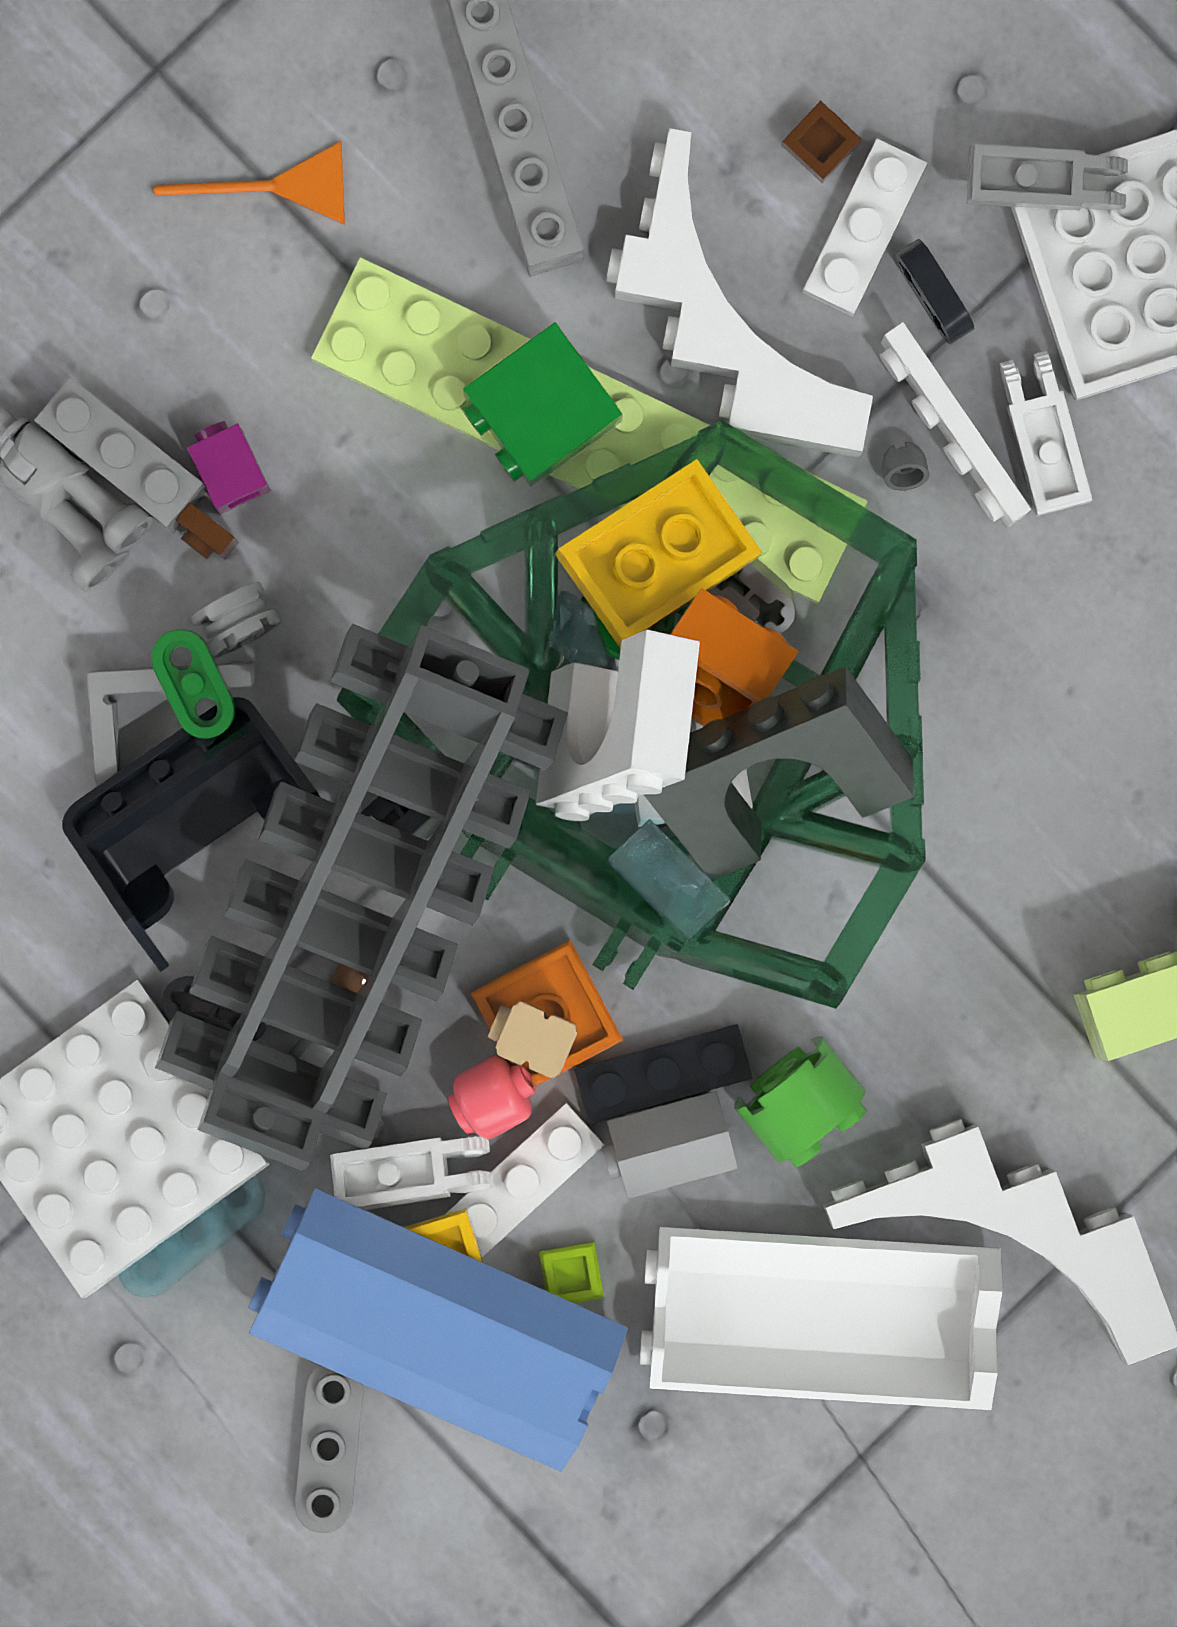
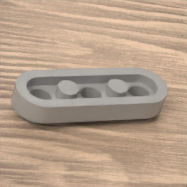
[295,1365,363,1533]

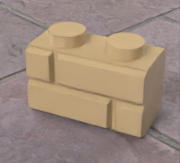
[487,1001,578,1079]

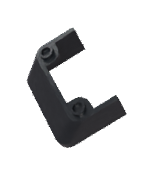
[62,697,320,972]

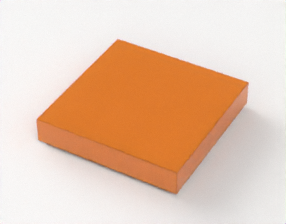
[471,940,623,1086]

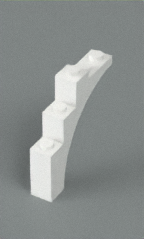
[606,128,873,458]
[823,1119,1177,1365]

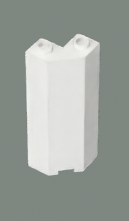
[640,1227,1002,1410]

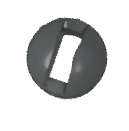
[882,442,929,491]

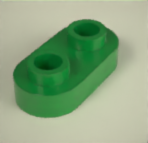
[151,629,235,739]

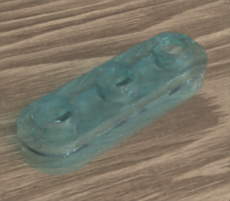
[118,1175,265,1297]

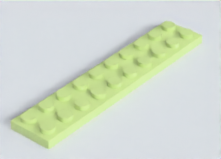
[311,257,868,604]

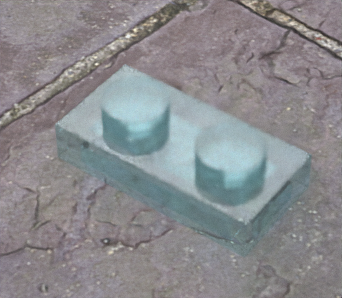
[608,819,730,943]

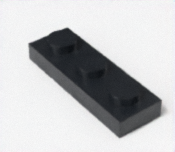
[574,1024,753,1124]

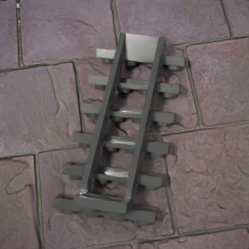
[155,623,568,1171]

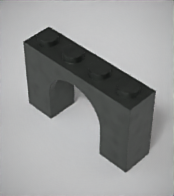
[644,666,914,881]

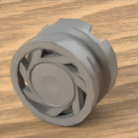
[191,581,281,659]

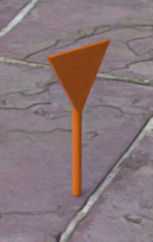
[153,141,345,225]

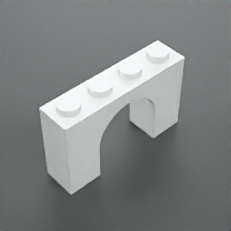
[536,630,700,821]

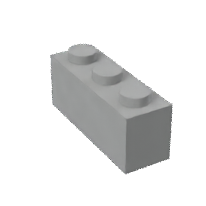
[34,377,208,534]

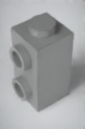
[602,1091,738,1199]

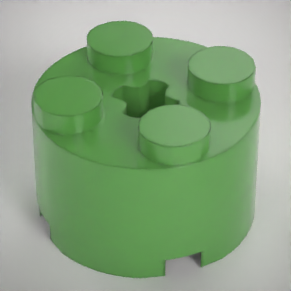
[734,1036,867,1168]

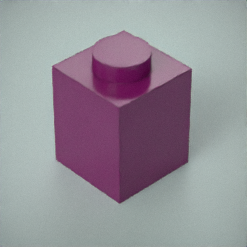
[187,421,271,515]

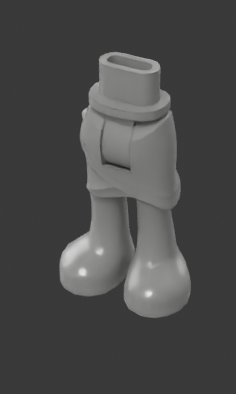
[0,404,153,593]

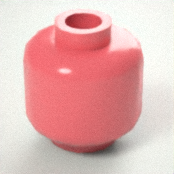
[448,1055,537,1140]

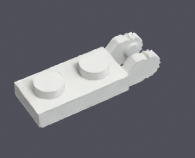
[999,351,1092,516]
[330,1136,494,1210]

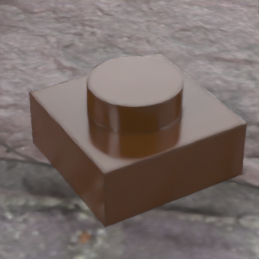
[781,100,862,183]
[176,503,239,560]

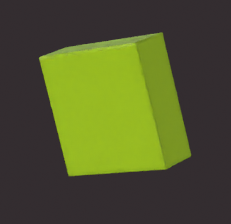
[539,1241,604,1303]

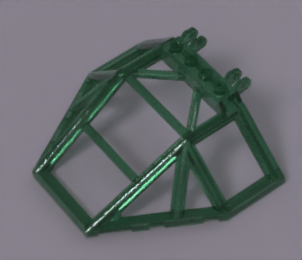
[337,420,926,1009]

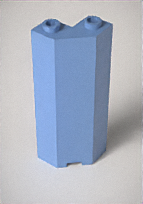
[248,1188,628,1472]

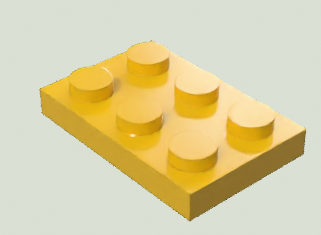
[555,459,763,649]

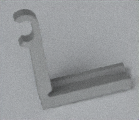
[87,661,256,787]

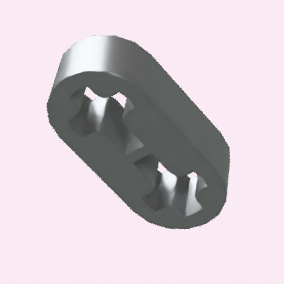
[709,559,795,634]

